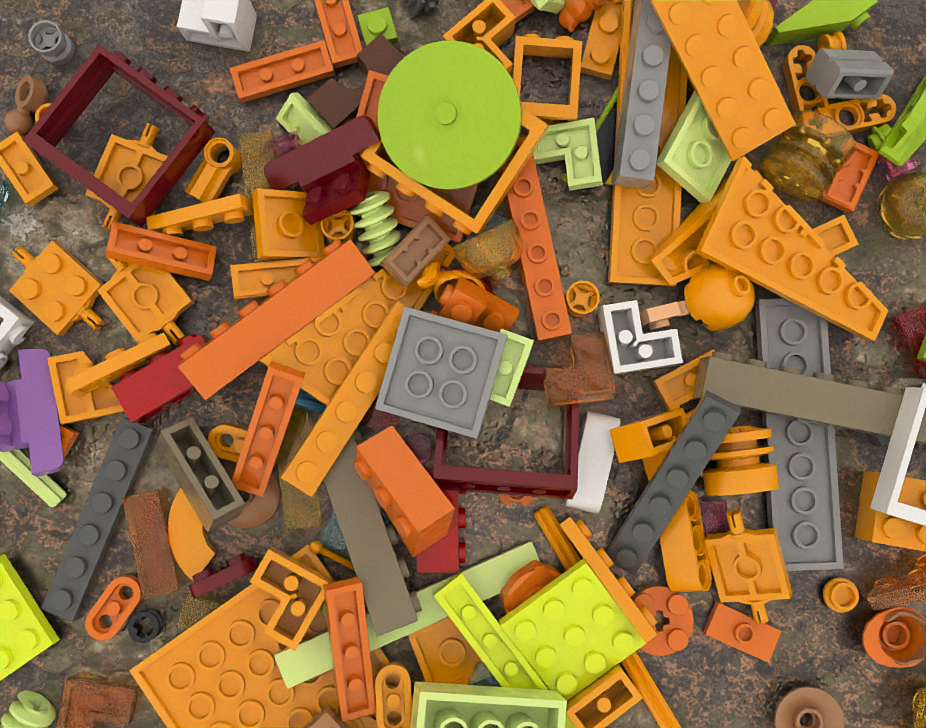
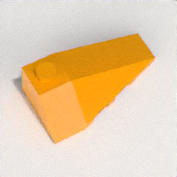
[649,169,763,286]

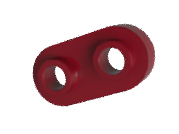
[188,552,259,599]

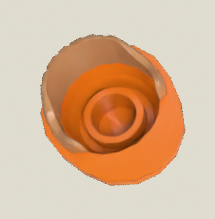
[862,606,926,668]

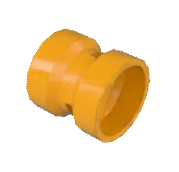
[320,209,357,243]
[564,281,600,318]

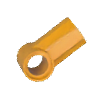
[185,137,243,203]

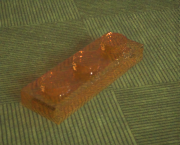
[122,489,180,600]

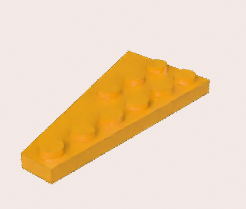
[695,156,888,341]
[259,244,458,406]

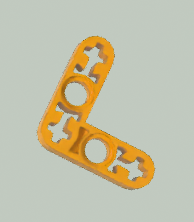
[782,45,896,141]

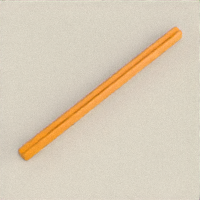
[534,506,682,728]

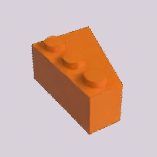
[353,425,455,557]

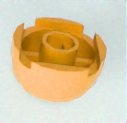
[684,263,755,332]

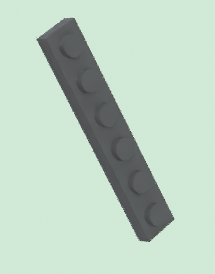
[606,390,741,575]
[41,417,157,622]

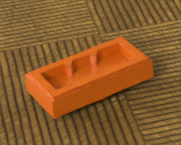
[819,139,880,214]
[703,601,782,663]

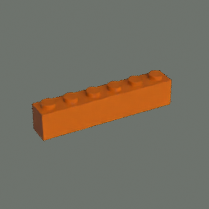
[178,238,375,400]

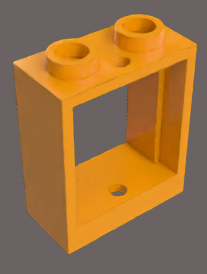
[512,34,582,125]

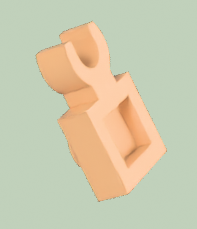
[639,300,690,331]

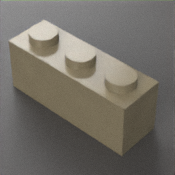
[157,417,245,533]

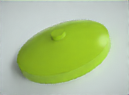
[378,40,522,190]

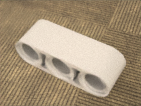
[564,410,620,514]

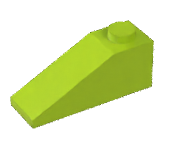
[764,0,878,46]

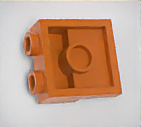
[429,276,520,333]

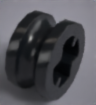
[128,608,164,643]

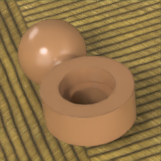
[4,75,49,135]

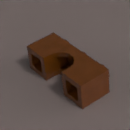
[307,33,404,130]

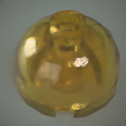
[877,172,926,241]
[452,219,523,282]

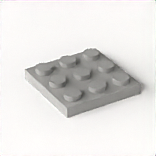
[375,306,508,439]

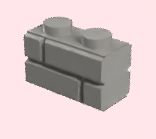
[805,48,894,100]

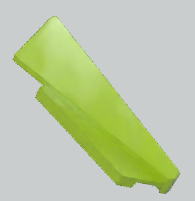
[878,74,926,166]

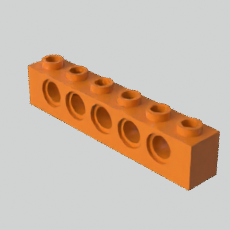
[498,136,572,344]

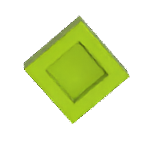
[357,7,398,46]

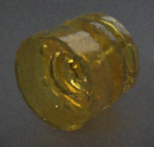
[760,110,856,201]

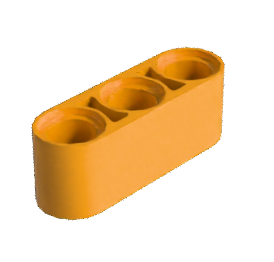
[659,490,712,592]

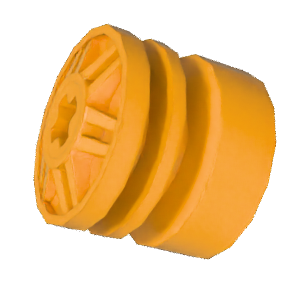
[703,425,780,496]

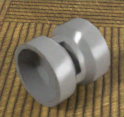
[28,20,75,66]

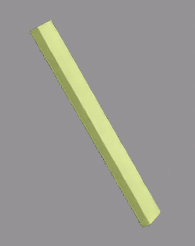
[274,540,540,689]

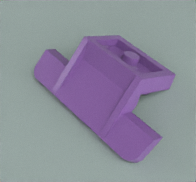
[0,349,64,476]

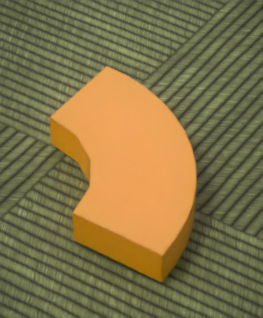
[168,488,218,581]

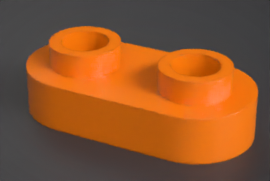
[85,575,145,641]

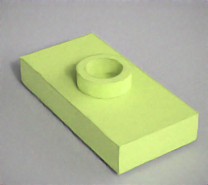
[275,92,333,146]

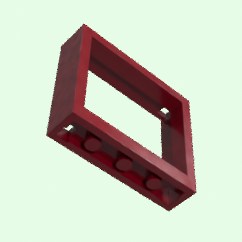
[22,44,215,228]
[433,363,580,499]

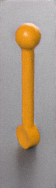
[309,540,355,571]

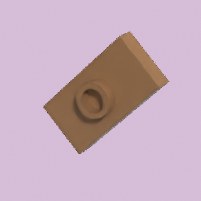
[380,214,452,288]

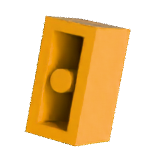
[566,664,643,728]

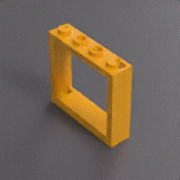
[361,107,549,236]

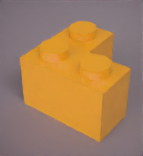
[443,0,516,76]
[609,408,703,482]
[250,547,334,651]

